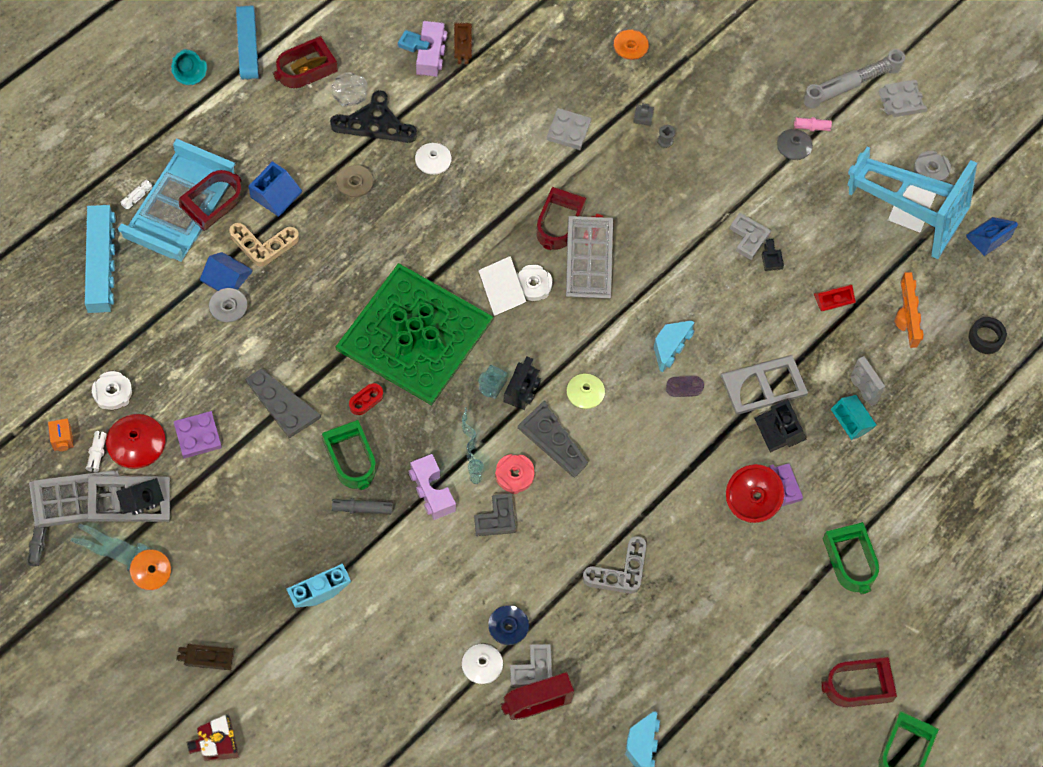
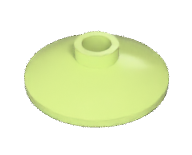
[567,374,605,409]

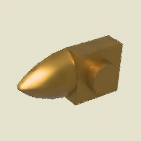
[290,56,327,75]

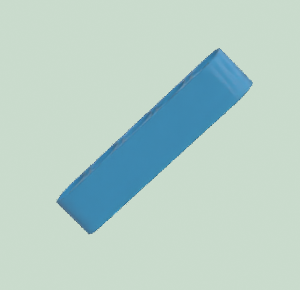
[236,5,259,80]

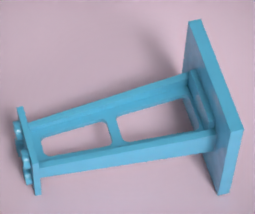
[848,147,977,259]

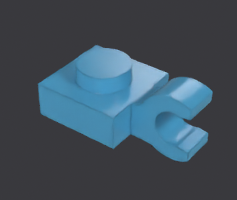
[398,30,430,53]

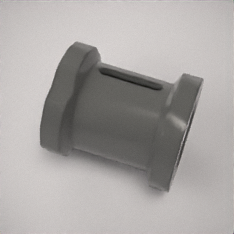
[657,125,675,148]

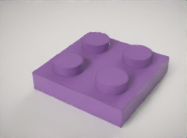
[173,411,222,459]

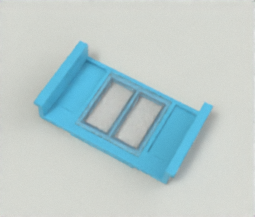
[118,139,235,262]

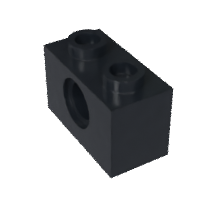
[116,478,164,516]

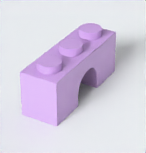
[416,21,447,77]
[408,454,456,520]

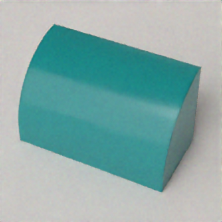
[831,395,877,440]

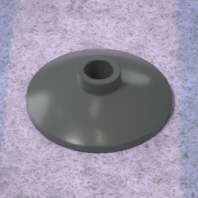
[777,129,813,160]

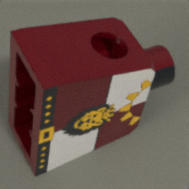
[187,714,239,761]

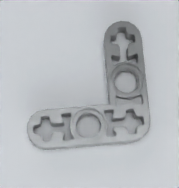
[583,536,646,594]

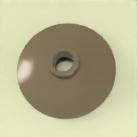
[336,165,373,197]

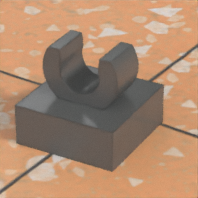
[633,103,654,126]

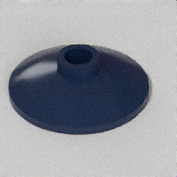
[488,605,529,645]

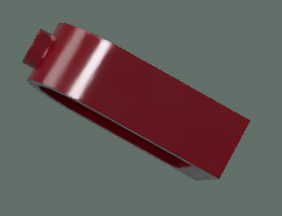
[273,36,338,88]
[179,170,242,231]
[536,187,586,250]
[821,657,897,708]
[501,672,574,720]

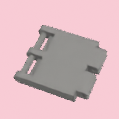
[878,80,928,117]

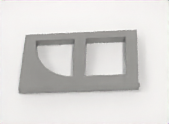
[721,355,808,415]
[87,476,170,522]

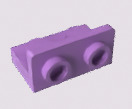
[769,464,803,507]

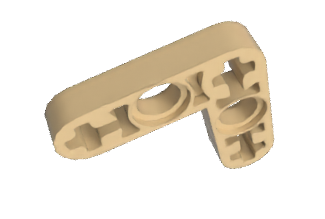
[229,223,299,267]

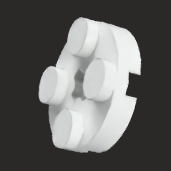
[517,265,552,301]
[92,371,132,410]

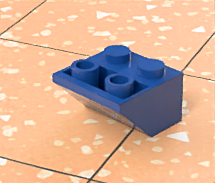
[249,161,302,217]

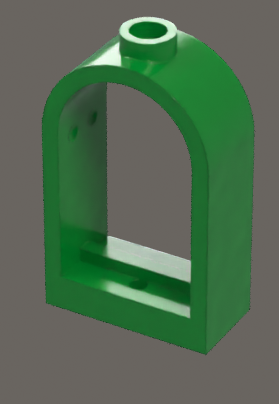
[322,420,376,490]
[822,522,879,594]
[878,711,939,767]

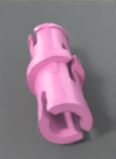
[794,117,832,132]

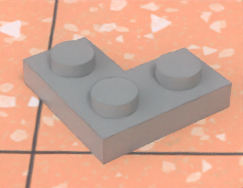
[730,213,771,260]
[510,644,552,687]

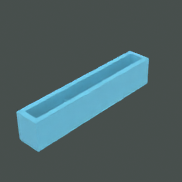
[85,205,116,313]

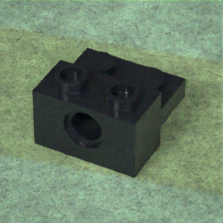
[503,356,541,410]
[754,399,807,453]

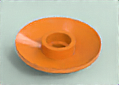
[614,30,649,60]
[130,549,171,590]

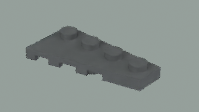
[245,369,321,438]
[518,400,588,478]

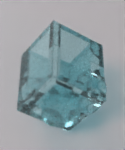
[478,365,507,399]

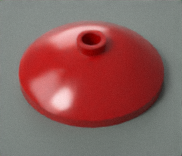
[106,414,166,469]
[726,464,785,523]

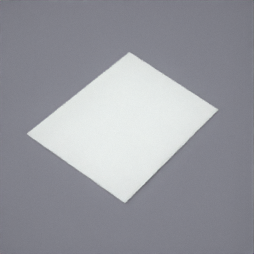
[888,185,936,232]
[479,256,526,316]

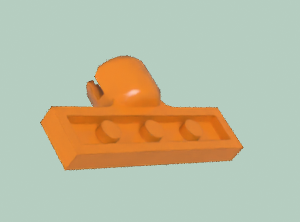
[894,272,924,348]

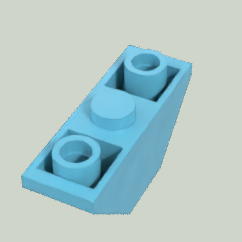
[654,321,695,372]
[287,564,351,608]
[625,712,660,767]

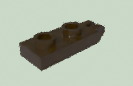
[176,644,235,671]

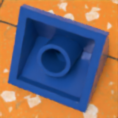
[966,217,1018,256]
[200,252,253,291]

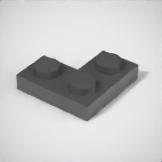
[474,493,516,536]

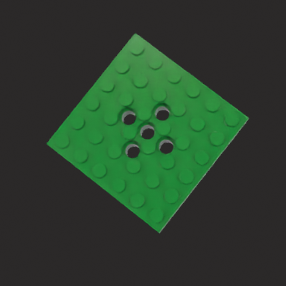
[335,263,493,406]

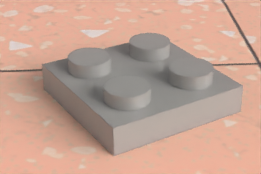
[547,108,592,150]
[851,356,885,406]

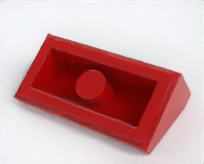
[814,284,856,312]

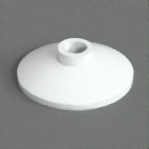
[415,143,451,174]
[462,644,503,684]

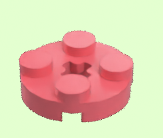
[495,454,535,494]

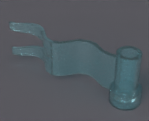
[462,407,484,484]
[70,524,152,572]

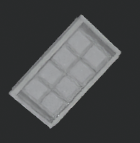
[566,216,613,299]
[29,471,123,528]

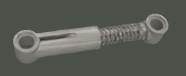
[803,49,905,109]

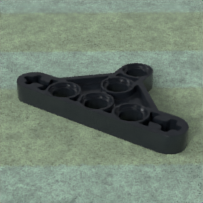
[330,90,417,143]

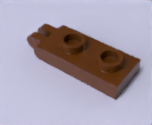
[454,23,472,65]

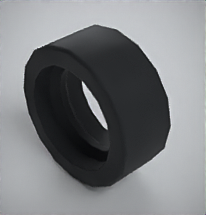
[968,317,1007,354]

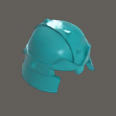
[171,49,207,85]

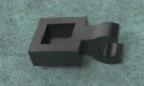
[762,239,784,271]

